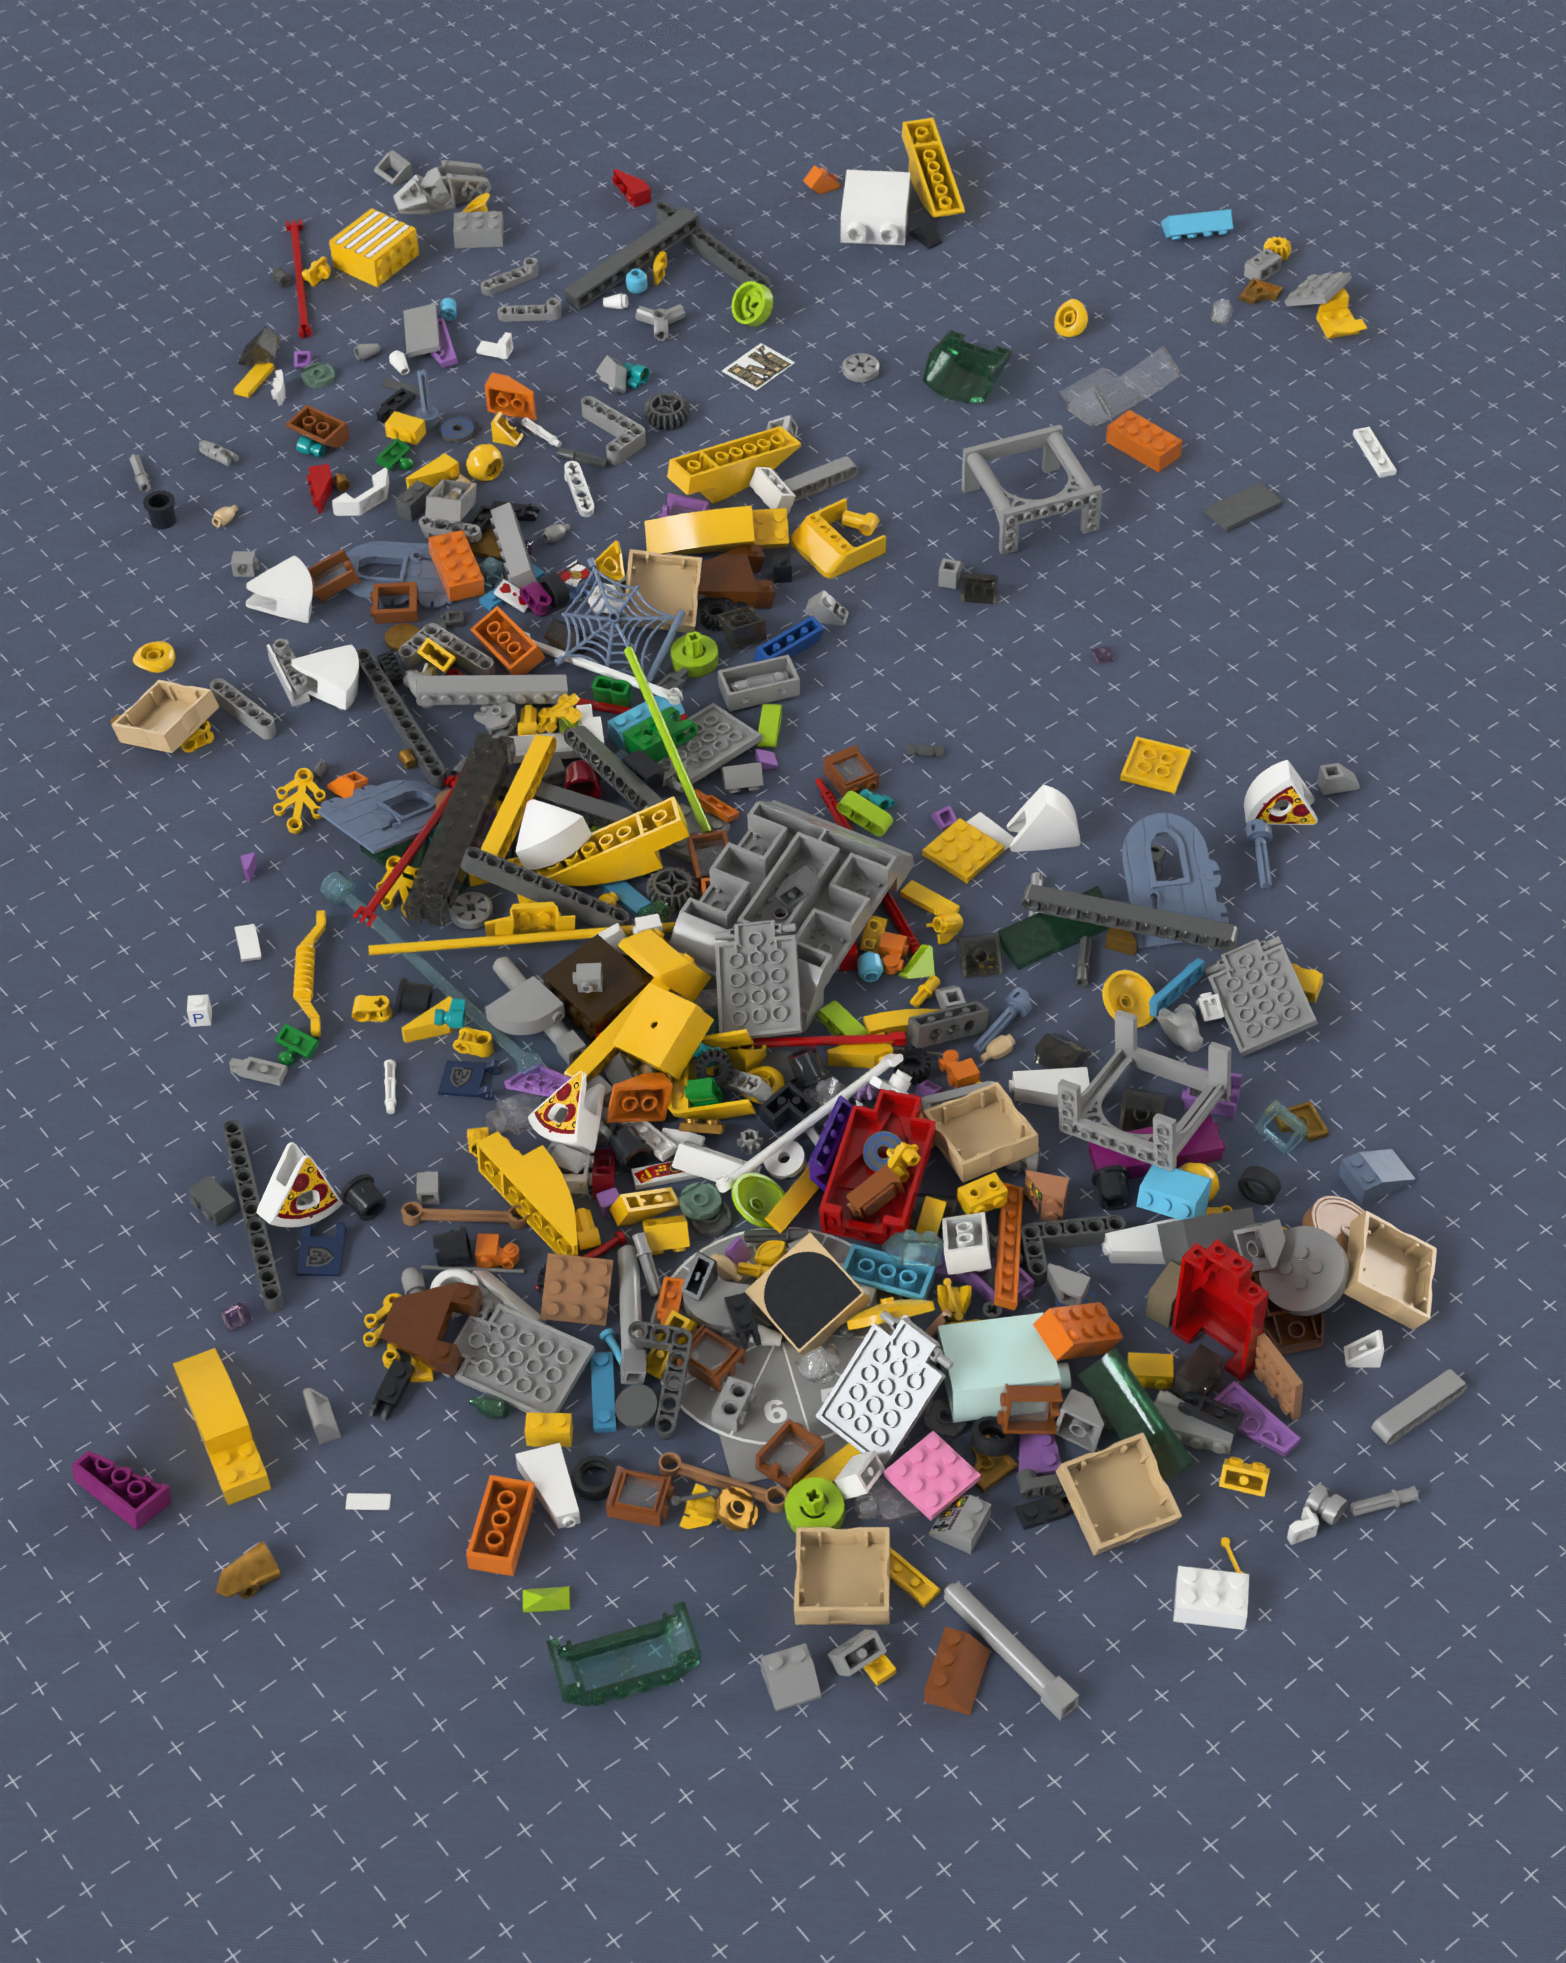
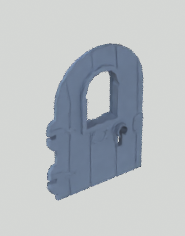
[338,541,453,609]
[317,780,451,854]
[1122,813,1229,949]

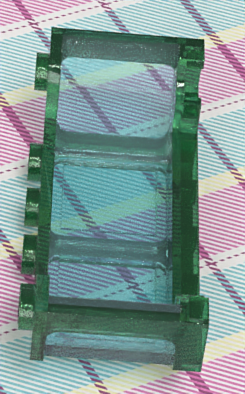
[546,1601,701,1707]

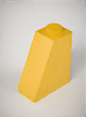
[417,637,456,674]

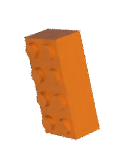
[1106,410,1183,473]
[429,530,484,602]
[470,606,546,675]
[1033,1302,1124,1361]
[466,1475,537,1576]

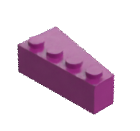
[72,1451,171,1530]

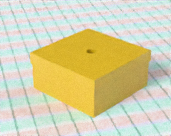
[612,983,714,1080]

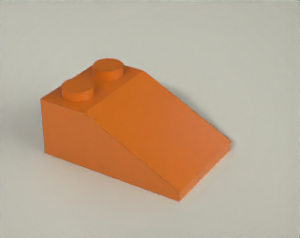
[485,373,536,421]
[606,1072,673,1123]

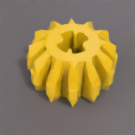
[1263,236,1291,262]

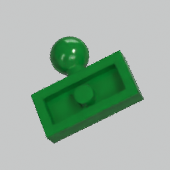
[375,438,414,471]
[274,1024,320,1066]

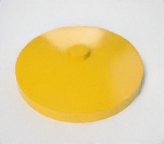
[847,1297,935,1330]

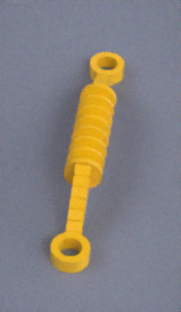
[293,910,326,1037]

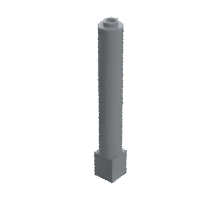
[493,957,586,1066]
[617,1245,646,1385]
[944,1582,1079,1721]

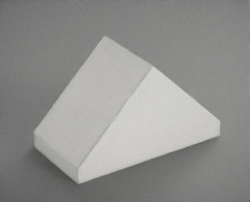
[593,923,628,955]
[1344,1330,1384,1368]

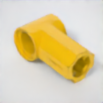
[842,510,879,536]
[518,705,538,736]
[467,1127,489,1157]
[575,1208,601,1250]

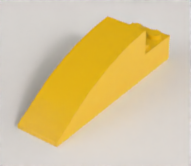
[902,118,965,218]
[667,426,801,504]
[645,506,789,555]
[535,796,690,886]
[476,1131,578,1256]
[173,1348,271,1505]

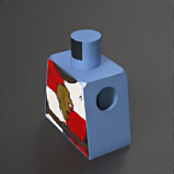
[557,560,594,600]

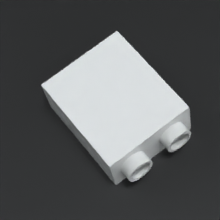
[841,170,910,245]

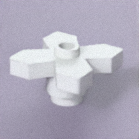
[869,1070,912,1094]

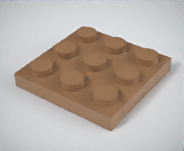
[540,1253,613,1326]
[1254,1333,1303,1421]

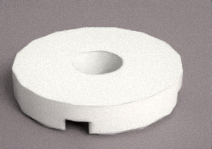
[764,1140,806,1179]

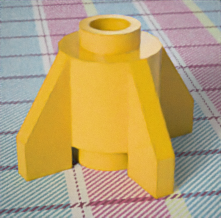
[926,904,963,944]
[937,1285,972,1321]
[679,1483,718,1529]

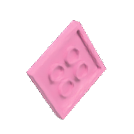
[883,1431,981,1521]

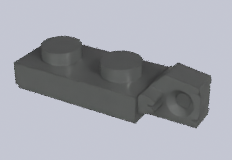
[653,668,689,697]

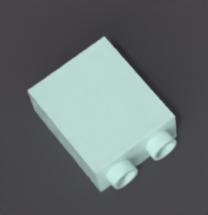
[938,1313,1071,1422]

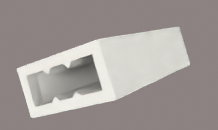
[1009,1067,1090,1108]
[1102,1218,1179,1264]
[515,1443,581,1529]

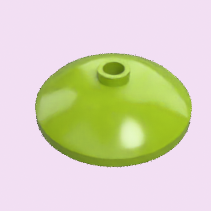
[732,1172,785,1229]

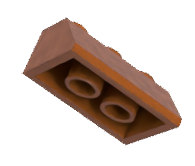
[285,405,350,448]
[924,1626,990,1715]

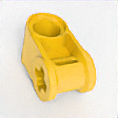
[180,720,214,753]
[352,995,393,1022]
[453,1027,494,1058]

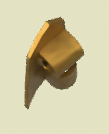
[215,1541,282,1599]

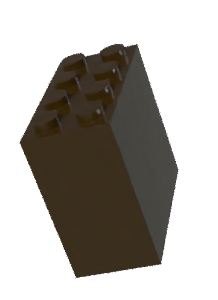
[542,934,650,1041]

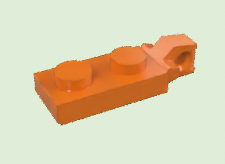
[695,789,740,823]
[656,1277,684,1325]

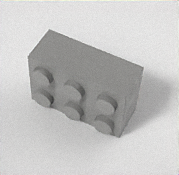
[453,211,504,248]

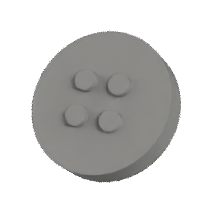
[1259,1226,1350,1316]

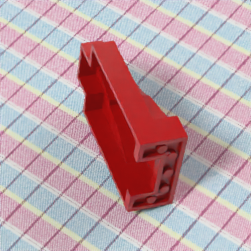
[819,1089,936,1250]
[1171,1239,1272,1382]

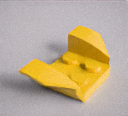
[1316,288,1367,339]
[495,902,575,936]

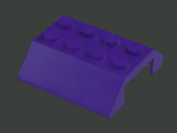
[809,1095,853,1192]

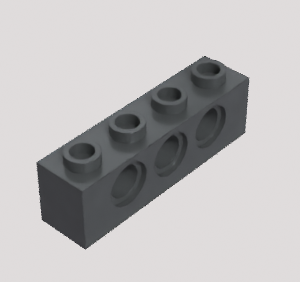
[907,1001,989,1049]

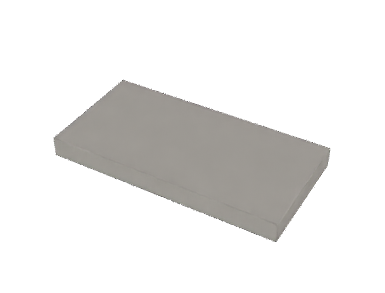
[403,303,440,357]

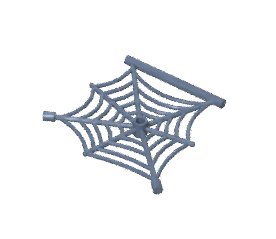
[554,558,686,683]

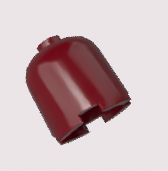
[564,760,601,799]

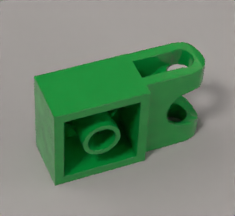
[622,706,698,762]

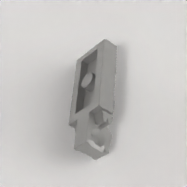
[229,1057,288,1086]

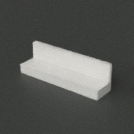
[267,644,310,707]
[506,732,580,764]
[672,1140,762,1182]
[472,1271,546,1323]

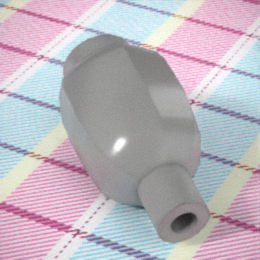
[541,523,571,543]

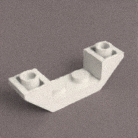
[332,468,389,516]

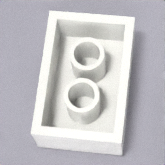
[942,1212,991,1275]
[1173,1566,1249,1630]

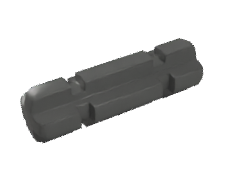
[907,743,944,757]

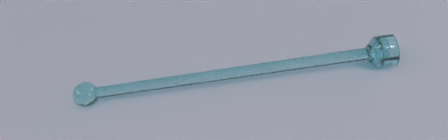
[320,870,543,1077]

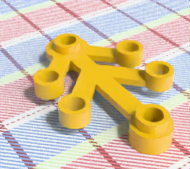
[535,693,582,734]
[273,768,326,834]
[376,856,431,919]
[363,1293,402,1369]

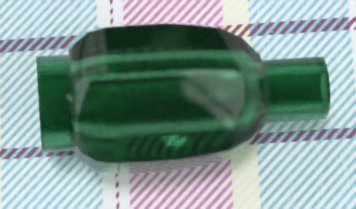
[469,1396,509,1420]

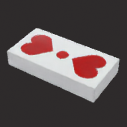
[494,579,529,613]

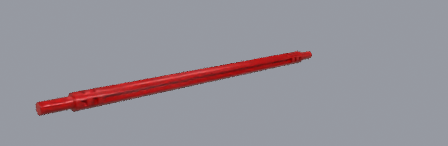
[815,778,921,956]

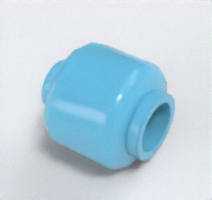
[626,269,648,294]
[857,952,884,982]

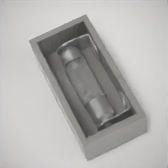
[425,479,476,523]
[718,655,800,711]

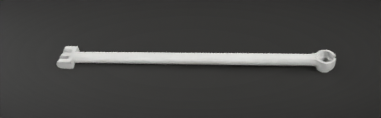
[525,632,683,705]
[715,1054,903,1193]

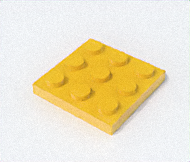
[1120,736,1191,794]
[922,818,1004,883]

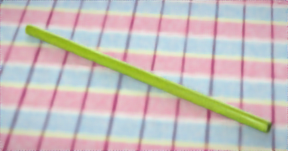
[624,647,712,834]

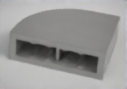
[485,976,565,1035]
[683,1276,750,1340]

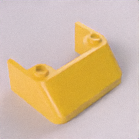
[618,927,712,1003]

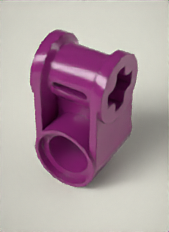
[519,581,552,617]

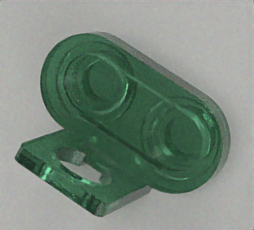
[636,900,676,923]

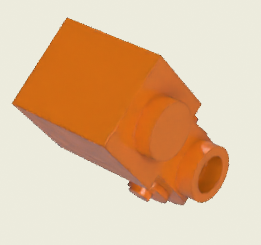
[878,932,909,975]
[938,1049,980,1089]
[475,1233,520,1269]

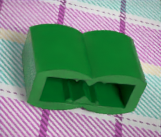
[591,676,633,707]
[684,1077,723,1108]

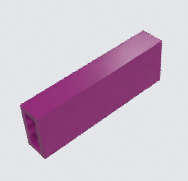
[1088,1115,1226,1179]

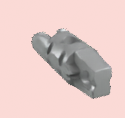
[199,440,239,466]

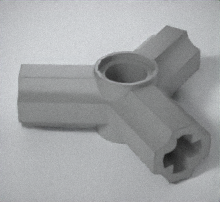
[636,304,686,341]

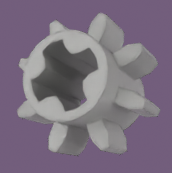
[737,1128,763,1155]

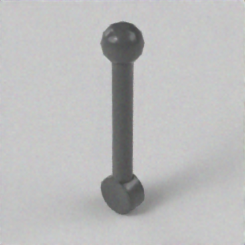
[671,1488,719,1505]

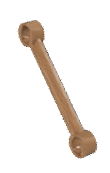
[401,1202,529,1230]
[659,1452,788,1513]

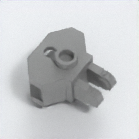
[473,702,518,741]

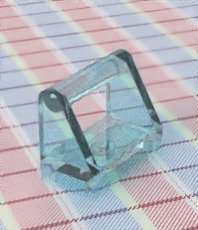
[1255,1099,1309,1155]

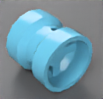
[440,298,457,321]

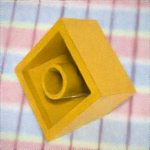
[642,1215,690,1255]

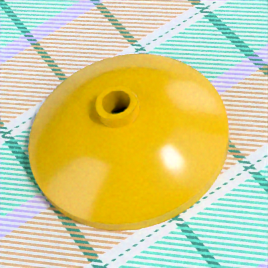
[1102,970,1156,1028]

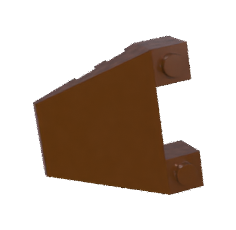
[698,544,776,609]
[1251,1271,1325,1356]
[380,1282,484,1376]

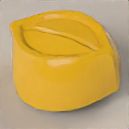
[754,1240,786,1267]

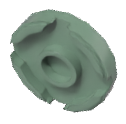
[301,362,335,388]
[679,1182,722,1221]

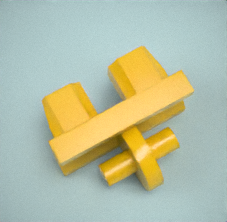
[302,256,331,287]
[859,915,888,954]
[886,1142,921,1182]

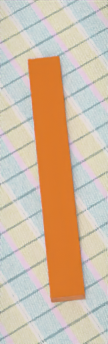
[994,1182,1023,1311]

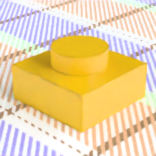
[863,1654,897,1686]

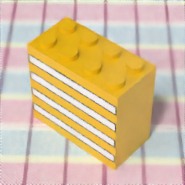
[329,208,419,288]

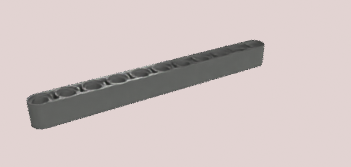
[656,201,770,290]
[356,648,447,789]
[451,758,633,828]
[1021,884,1239,951]
[223,1119,284,1313]

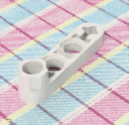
[564,461,594,517]

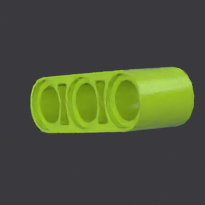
[757,703,782,748]
[837,791,893,837]
[817,1000,869,1036]

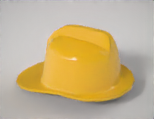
[462,193,490,213]

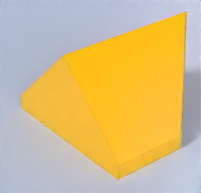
[491,411,524,447]
[595,540,625,581]
[725,1045,767,1072]

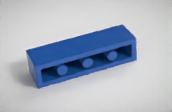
[753,615,824,662]

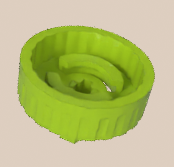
[732,281,773,327]
[670,631,718,678]
[785,1477,845,1533]

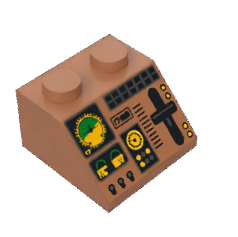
[1024,1170,1069,1221]

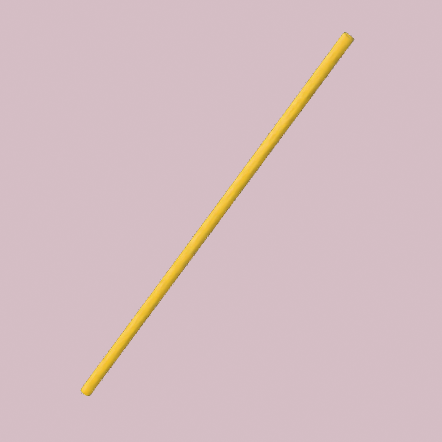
[368,922,676,955]

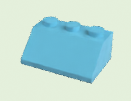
[1136,1165,1212,1220]

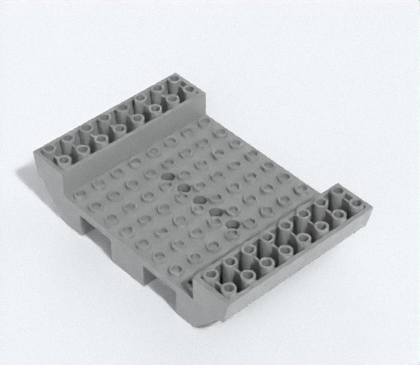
[669,800,914,1033]

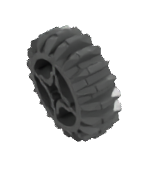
[644,392,690,430]
[646,865,699,913]

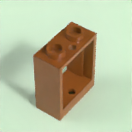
[370,582,419,624]

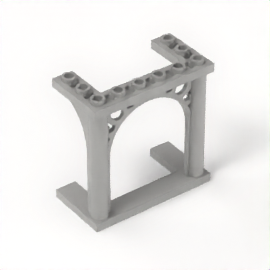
[961,425,1103,555]
[1058,1009,1231,1172]

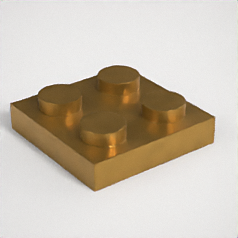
[679,1118,726,1134]

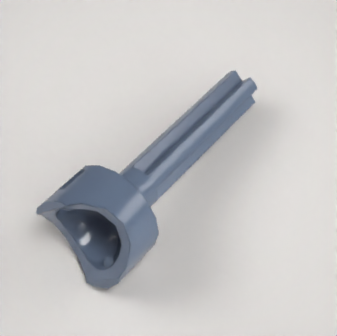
[416,369,440,431]
[1246,819,1273,889]
[973,987,1033,1053]

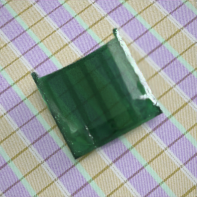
[923,330,1012,404]

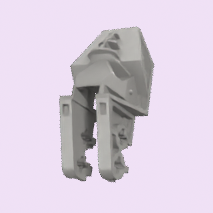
[393,160,491,215]

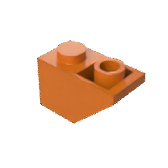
[803,165,841,195]
[327,771,369,799]

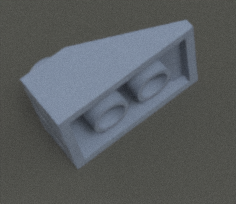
[1338,1149,1416,1205]

